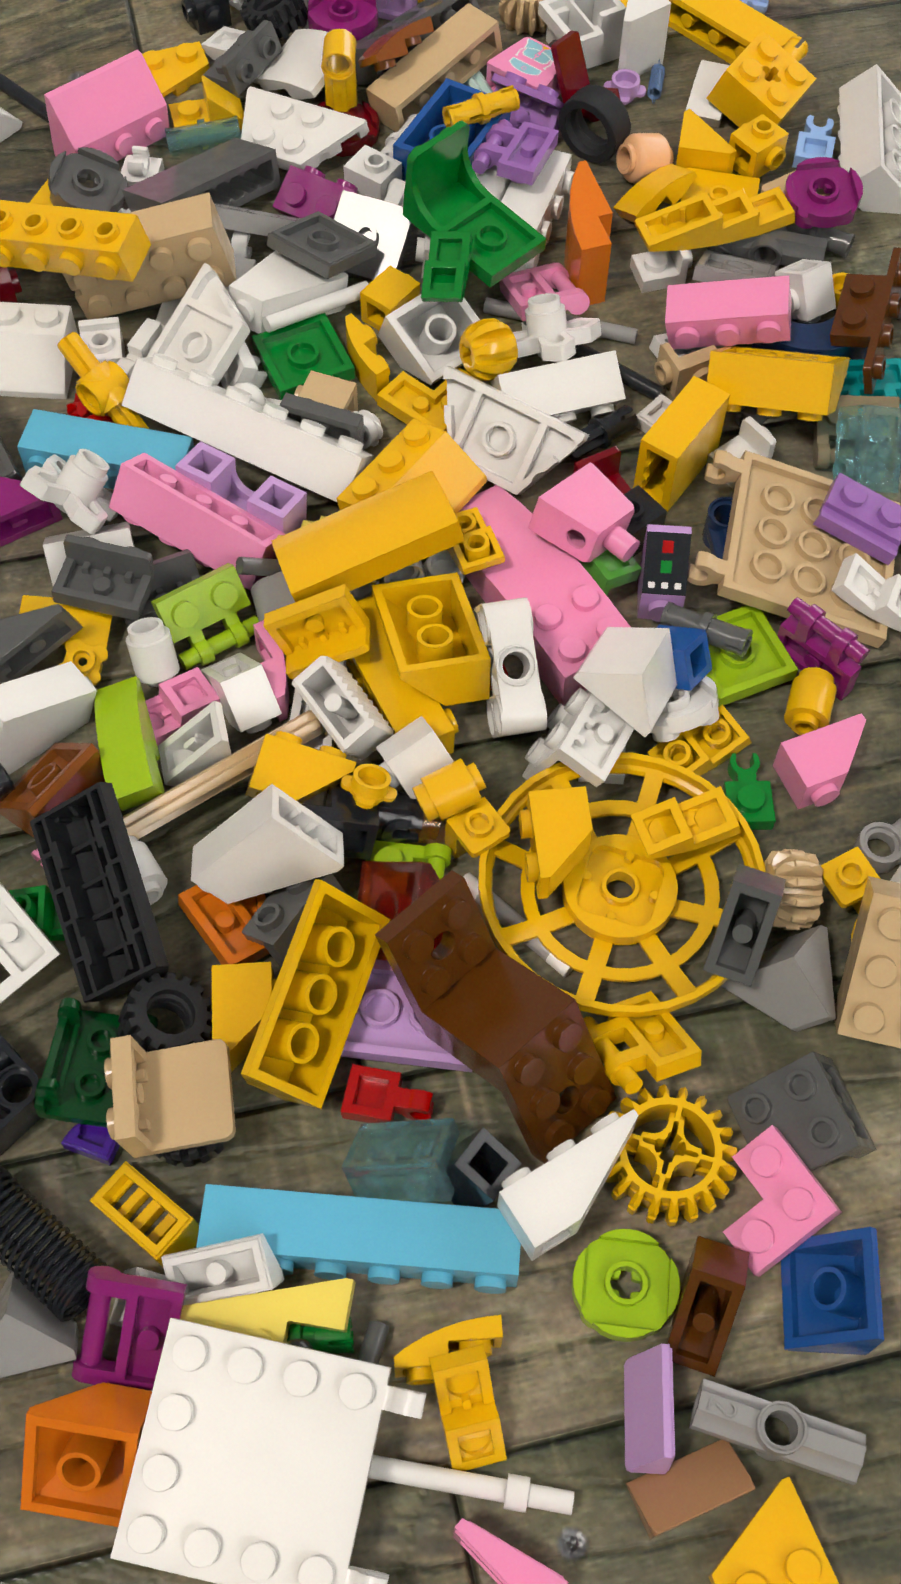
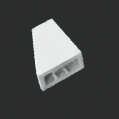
[229,251,348,334]
[0,661,97,775]
[191,784,344,904]

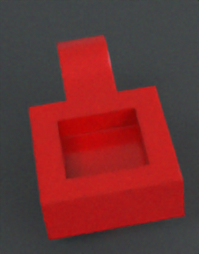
[340,1064,434,1127]

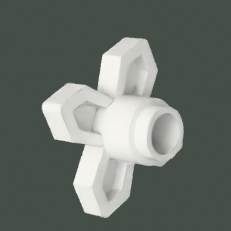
[513,293,602,362]
[20,449,118,535]

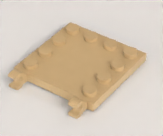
[687,450,901,648]

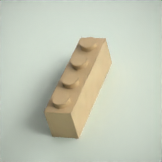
[366,3,503,132]

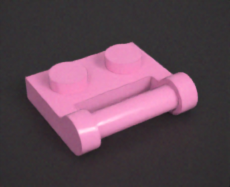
[499,262,590,321]

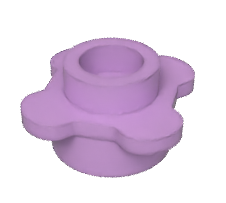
[604,69,646,105]

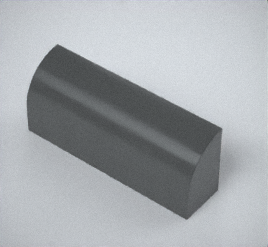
[122,137,281,212]

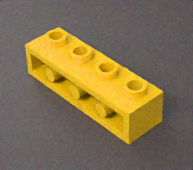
[0,200,151,282]

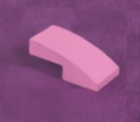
[253,620,289,722]
[146,667,220,746]

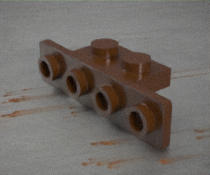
[830,247,901,395]

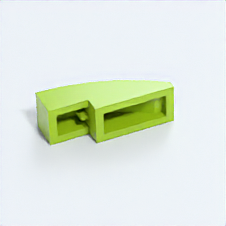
[94,676,165,811]

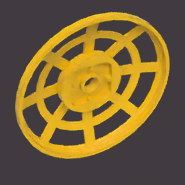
[478,752,766,1018]

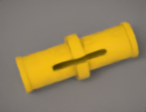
[442,85,520,128]

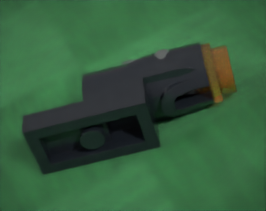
[300,785,441,860]

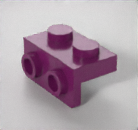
[272,165,358,219]

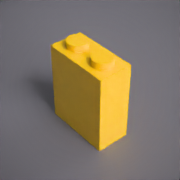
[633,376,730,512]

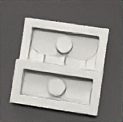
[256,29,328,100]

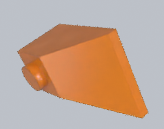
[20,1382,152,1527]

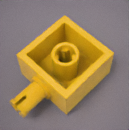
[706,30,817,127]

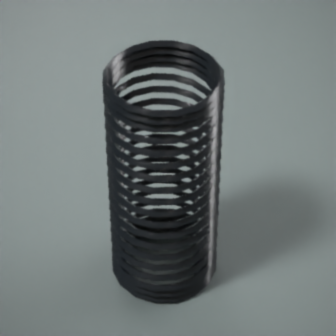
[0,1166,110,1322]

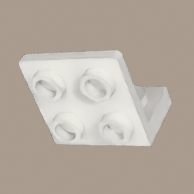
[522,687,634,787]

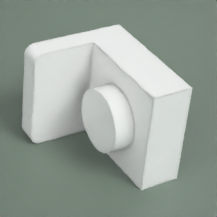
[630,250,693,293]
[706,416,776,490]

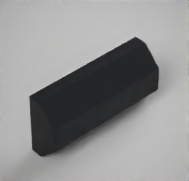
[30,782,169,1003]

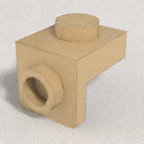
[654,342,717,398]

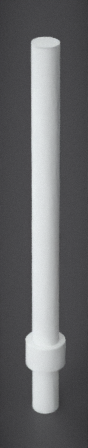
[368,1455,574,1515]

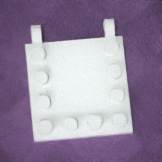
[110,1318,427,1584]

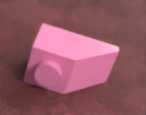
[773,713,866,809]

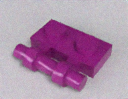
[777,597,870,701]

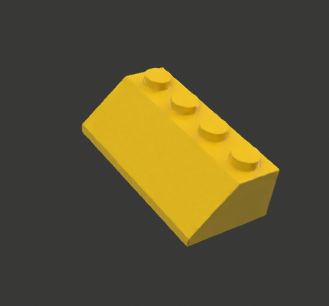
[241,879,391,1109]

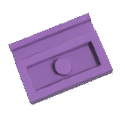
[813,472,901,565]

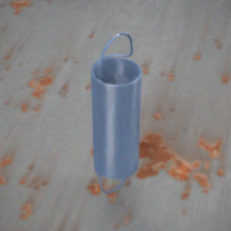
[647,59,665,104]

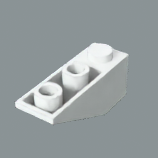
[497,1109,639,1261]

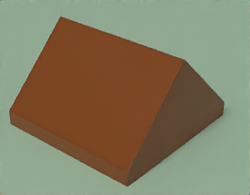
[0,743,105,839]

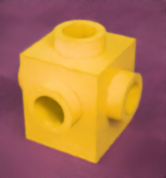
[729,114,789,178]

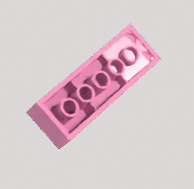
[446,485,631,705]

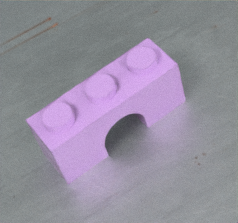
[175,441,307,534]

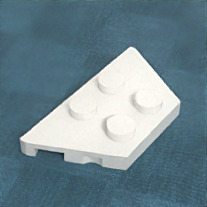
[241,86,369,170]
[147,263,251,385]
[443,366,589,495]

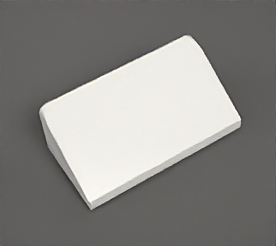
[161,1233,284,1305]

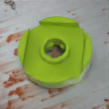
[571,1229,680,1342]

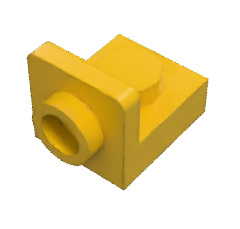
[445,796,510,859]
[821,846,881,915]

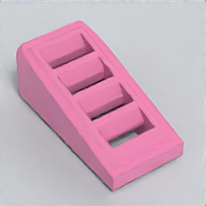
[453,1518,569,1584]

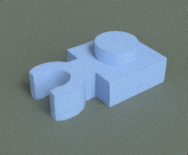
[792,115,836,168]

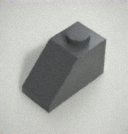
[703,863,786,987]

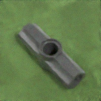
[708,226,828,267]

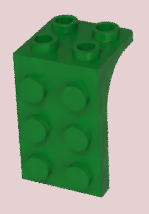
[402,120,547,288]

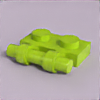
[151,563,259,670]

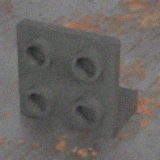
[727,1051,877,1171]

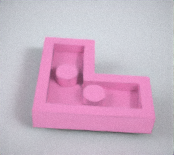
[723,1125,842,1277]

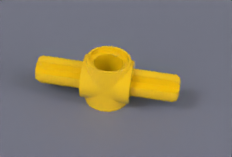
[57,332,149,429]

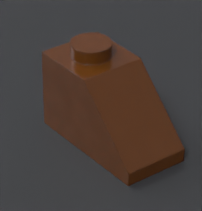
[666,1236,749,1377]

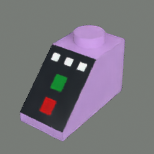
[637,524,692,622]

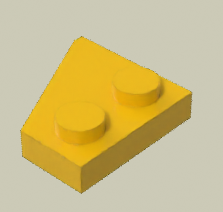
[142,41,210,98]
[708,1477,839,1584]

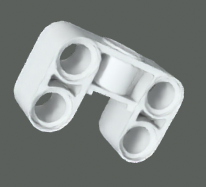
[473,597,547,738]

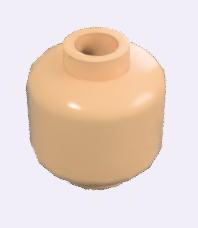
[616,133,674,184]

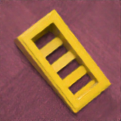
[89,1161,199,1267]

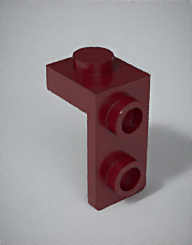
[551,30,621,122]

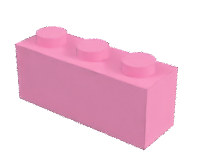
[665,275,792,349]

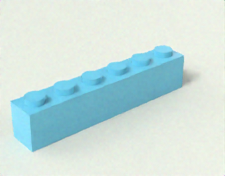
[196,1184,521,1294]

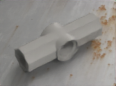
[689,1378,866,1485]

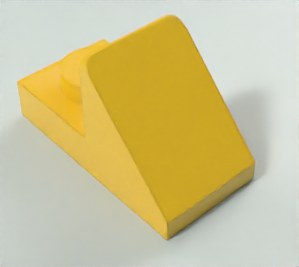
[168,75,244,140]

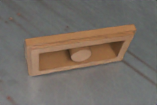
[626,1440,756,1540]

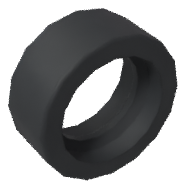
[558,85,631,163]

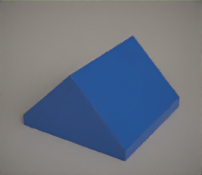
[781,1227,884,1355]

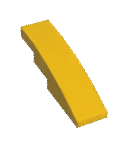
[634,186,795,252]

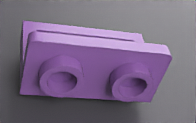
[491,71,564,130]

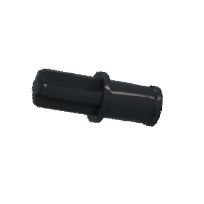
[567,405,638,460]

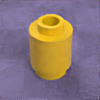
[784,667,837,735]
[412,758,486,822]

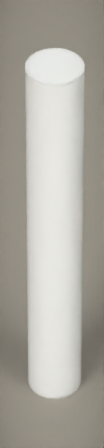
[262,281,369,333]

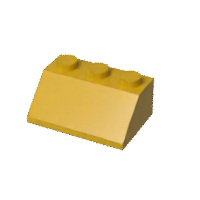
[707,346,850,421]
[336,419,487,513]
[371,572,491,706]

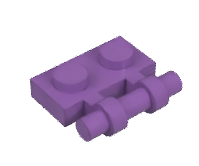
[472,119,559,186]

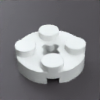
[650,676,719,742]

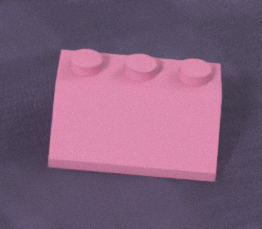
[44,49,170,161]

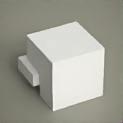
[538,0,626,69]

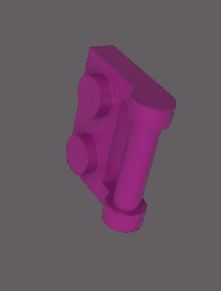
[72,1266,187,1391]

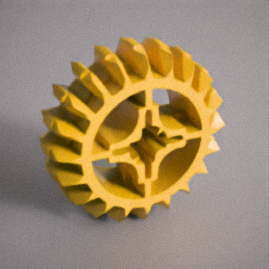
[605,1084,738,1227]

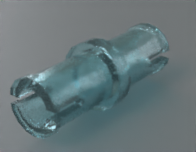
[165,116,241,153]

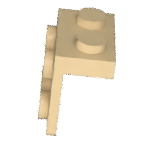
[104,1035,236,1158]

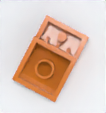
[564,160,613,305]

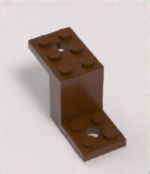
[375,870,616,1164]

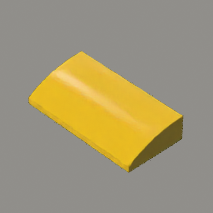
[271,471,465,602]

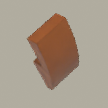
[358,16,434,72]

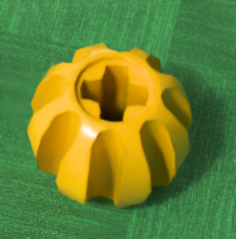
[459,318,518,381]

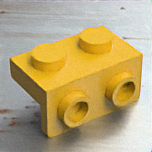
[264,584,370,679]

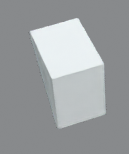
[158,701,231,786]

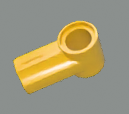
[321,28,358,112]

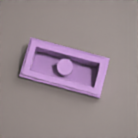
[624,1344,675,1474]

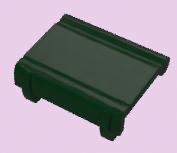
[34,998,158,1128]

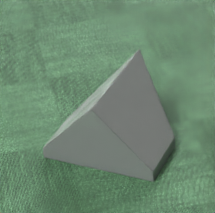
[721,925,836,1032]
[0,1267,79,1378]

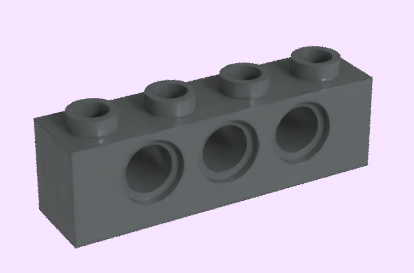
[355,0,480,85]

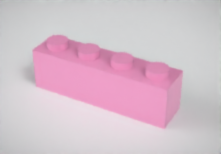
[109,453,285,591]

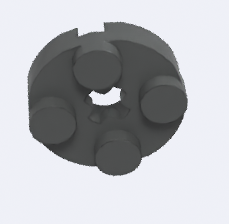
[48,147,127,212]

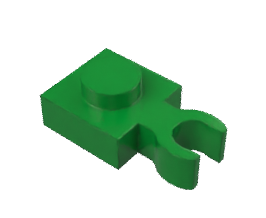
[722,753,776,830]

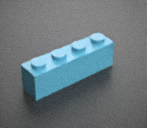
[17,409,194,490]

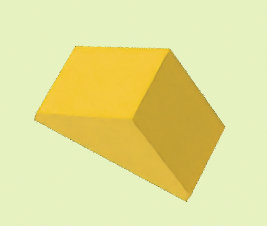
[676,109,737,174]

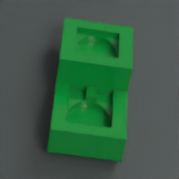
[421,231,473,302]

